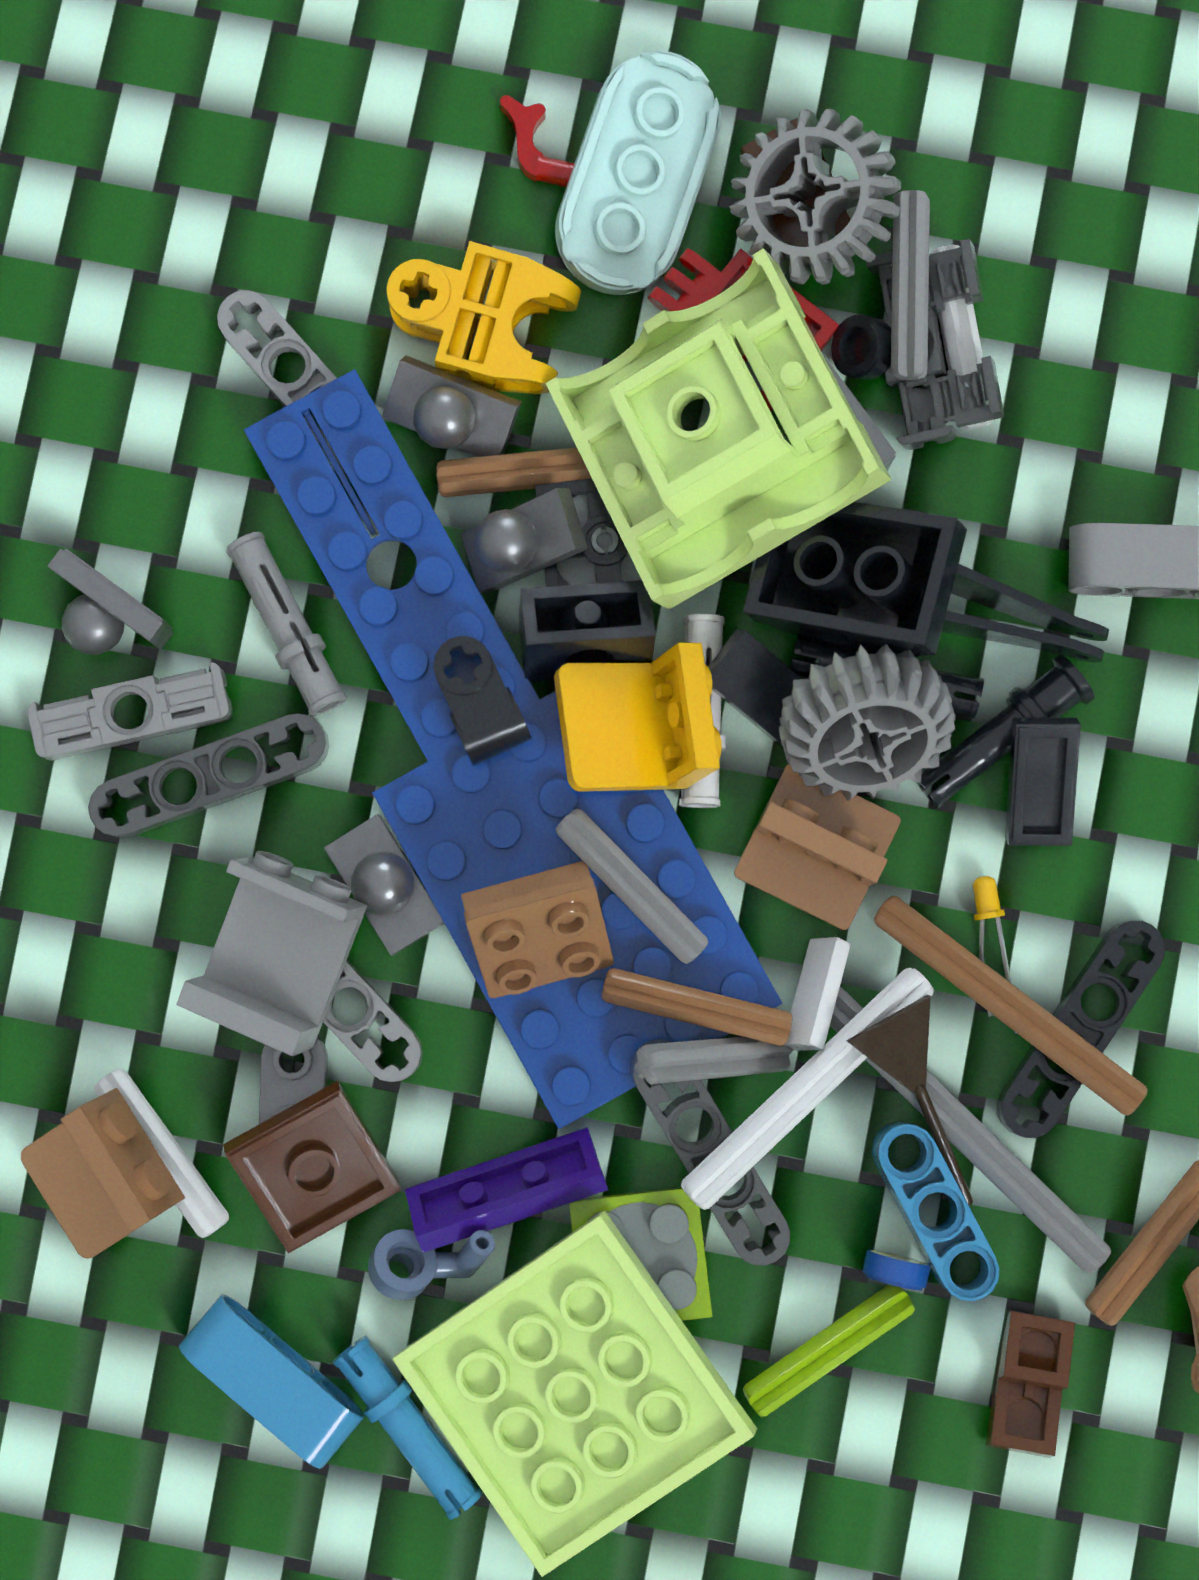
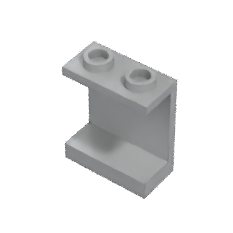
[176,851,368,1056]

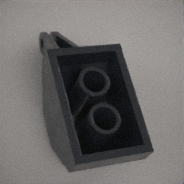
[743,502,1109,663]

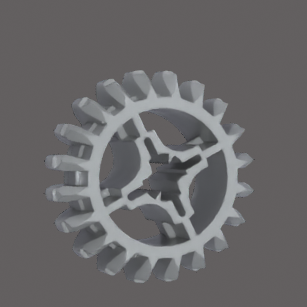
[729,109,901,285]
[779,644,955,801]

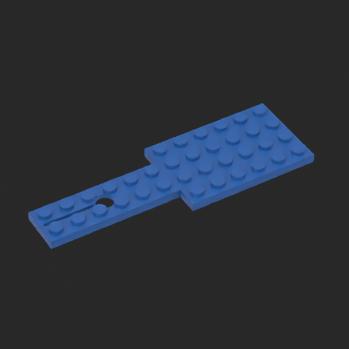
[244,369,783,1129]

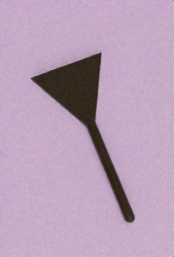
[846,994,973,1206]

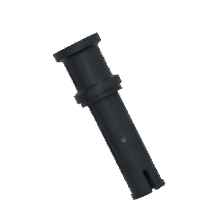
[916,654,1095,809]

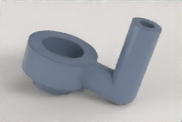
[368,1229,495,1300]

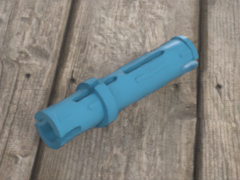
[332,1336,483,1520]

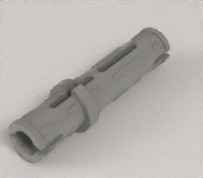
[226,531,347,717]

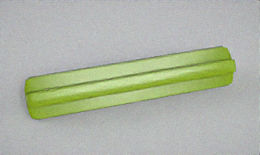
[743,1284,915,1417]

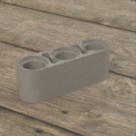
[1068,523,1199,599]

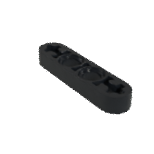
[997,921,1165,1138]

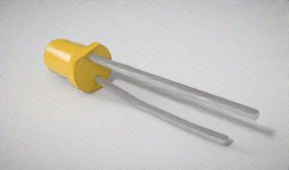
[972,876,1017,1034]

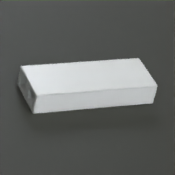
[785,937,851,1051]

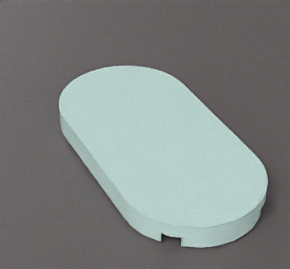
[555,50,721,295]

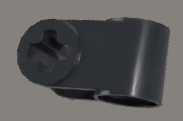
[433,636,532,766]

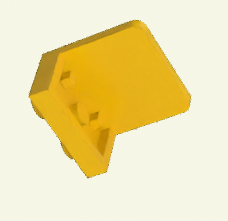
[554,643,722,792]

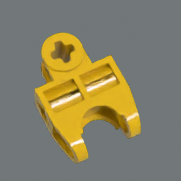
[387,241,581,394]

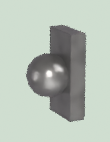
[382,355,522,457]
[461,488,588,593]
[48,548,174,655]
[324,814,445,956]

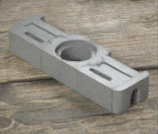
[28,662,233,761]

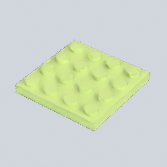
[392,1210,757,1577]

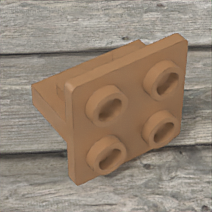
[734,764,901,930]
[461,861,614,998]

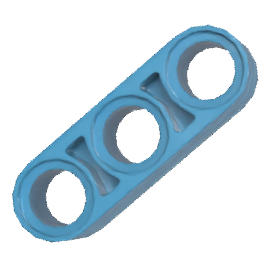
[872,1121,999,1301]
[179,1294,365,1469]

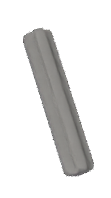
[891,190,930,380]
[556,808,708,964]
[634,1037,794,1084]

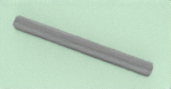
[830,987,1111,1274]

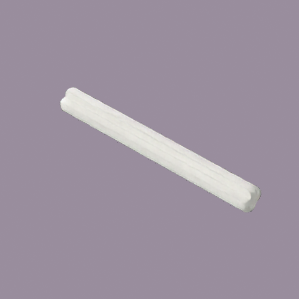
[681,968,934,1210]

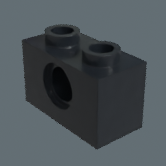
[519,580,656,682]

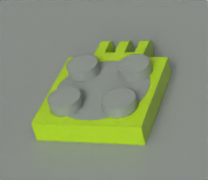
[569,1187,713,1321]

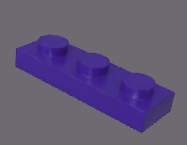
[405,1127,608,1253]

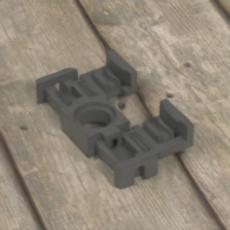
[867,239,1004,450]

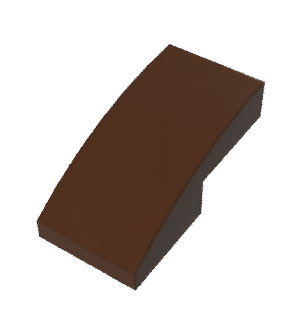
[986,1311,1075,1458]

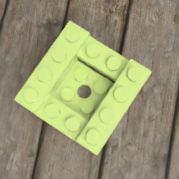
[545,248,892,609]

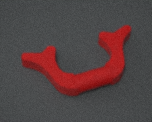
[500,95,575,187]

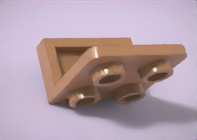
[21,1088,186,1259]

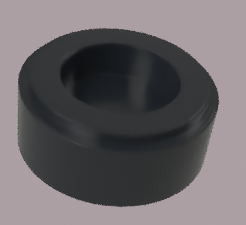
[831,315,891,380]

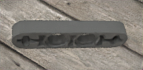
[88,713,329,838]
[630,1039,790,1266]

